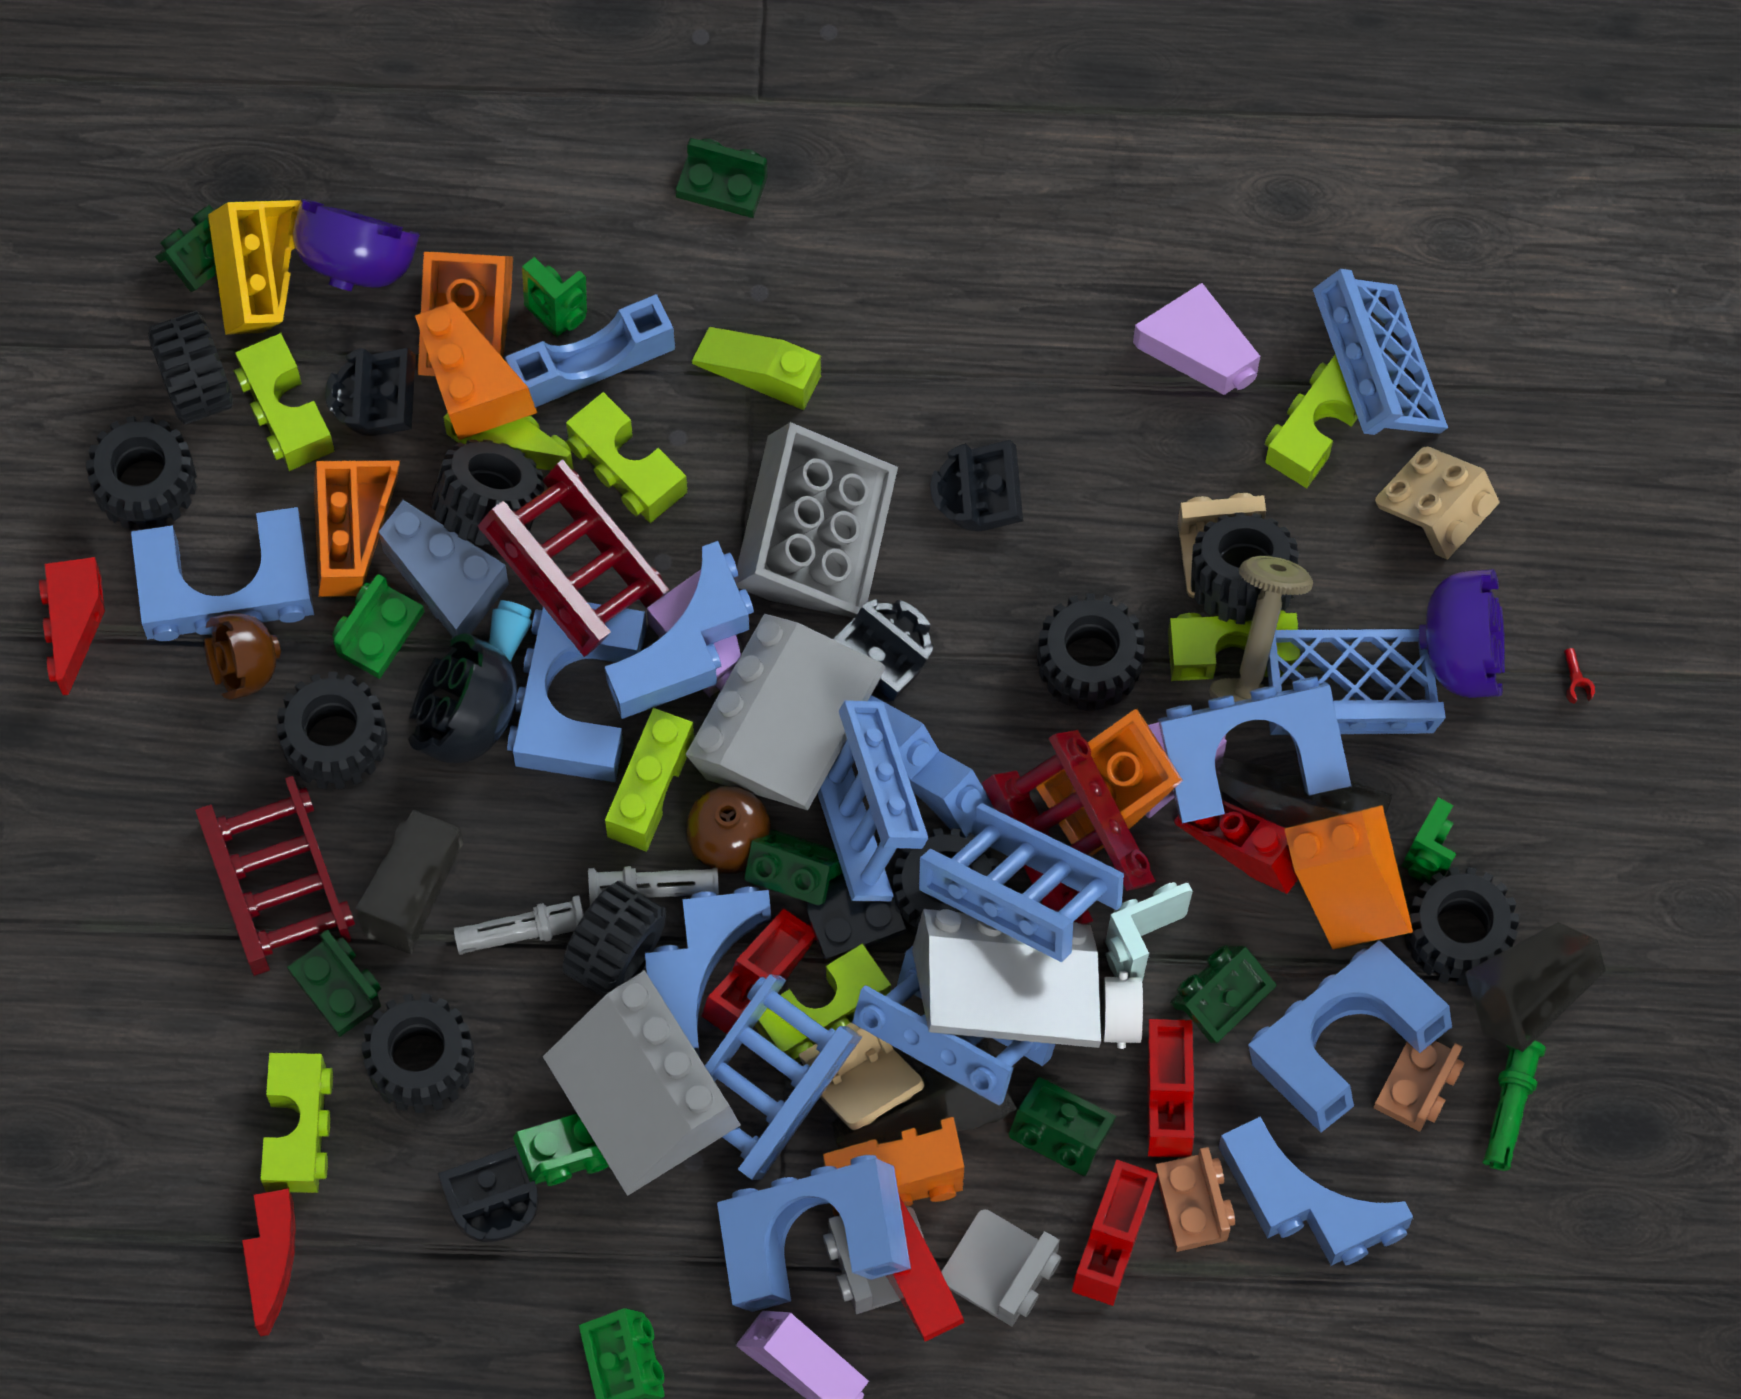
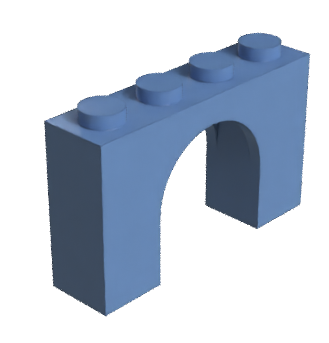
[131,507,314,641]
[507,602,647,782]
[1158,677,1351,823]
[1248,940,1452,1132]
[717,1155,911,1312]

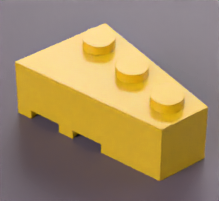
[208,200,301,335]

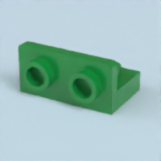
[522,257,587,338]
[332,574,425,679]
[1401,797,1456,884]
[513,1114,609,1186]
[579,1308,665,1399]

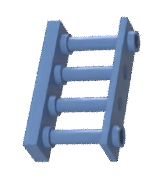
[818,700,928,901]
[919,803,1124,962]
[852,946,1055,1106]
[705,974,862,1180]

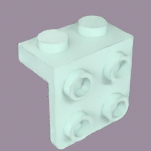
[1105,882,1193,981]

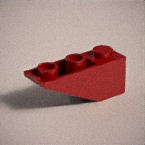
[39,557,105,695]
[1174,800,1298,894]

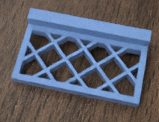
[1313,269,1448,435]
[1267,629,1446,735]

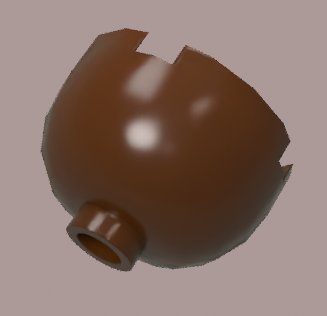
[204,613,281,700]
[686,786,771,874]

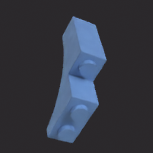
[605,541,754,719]
[846,695,994,838]
[645,887,771,1058]
[1218,1117,1413,1266]

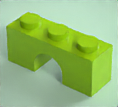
[233,333,335,471]
[1264,354,1358,488]
[566,392,687,523]
[1168,610,1300,681]
[605,708,694,852]
[755,943,891,1063]
[261,1053,333,1193]

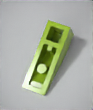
[692,327,821,410]

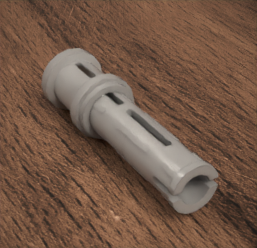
[588,866,718,905]
[454,895,584,955]

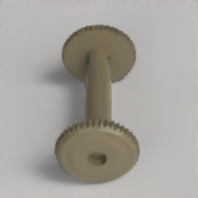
[1209,556,1313,702]

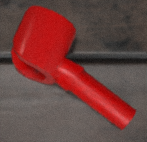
[1564,648,1595,704]

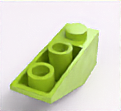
[443,413,573,471]

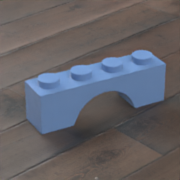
[505,294,675,408]

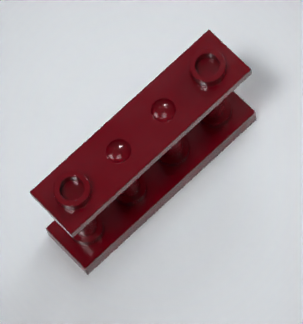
[478,460,669,657]
[981,730,1156,925]
[195,776,355,976]

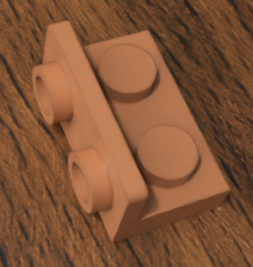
[1374,1041,1465,1132]
[1155,1147,1235,1252]

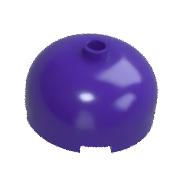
[293,199,420,291]
[1419,569,1505,698]

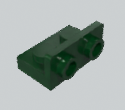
[676,138,768,218]
[154,203,226,292]
[745,829,843,905]
[287,930,381,1037]
[1170,945,1277,1043]
[1009,1077,1116,1176]

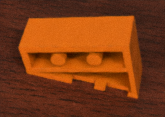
[415,302,537,440]
[314,461,400,597]
[823,1117,964,1216]

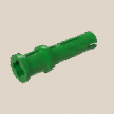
[1483,1036,1546,1171]

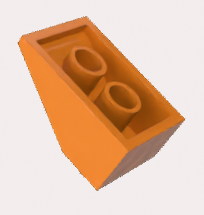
[418,252,513,376]
[1036,709,1183,855]
[1284,805,1413,949]

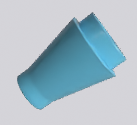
[489,600,533,662]

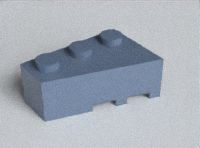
[379,500,509,639]

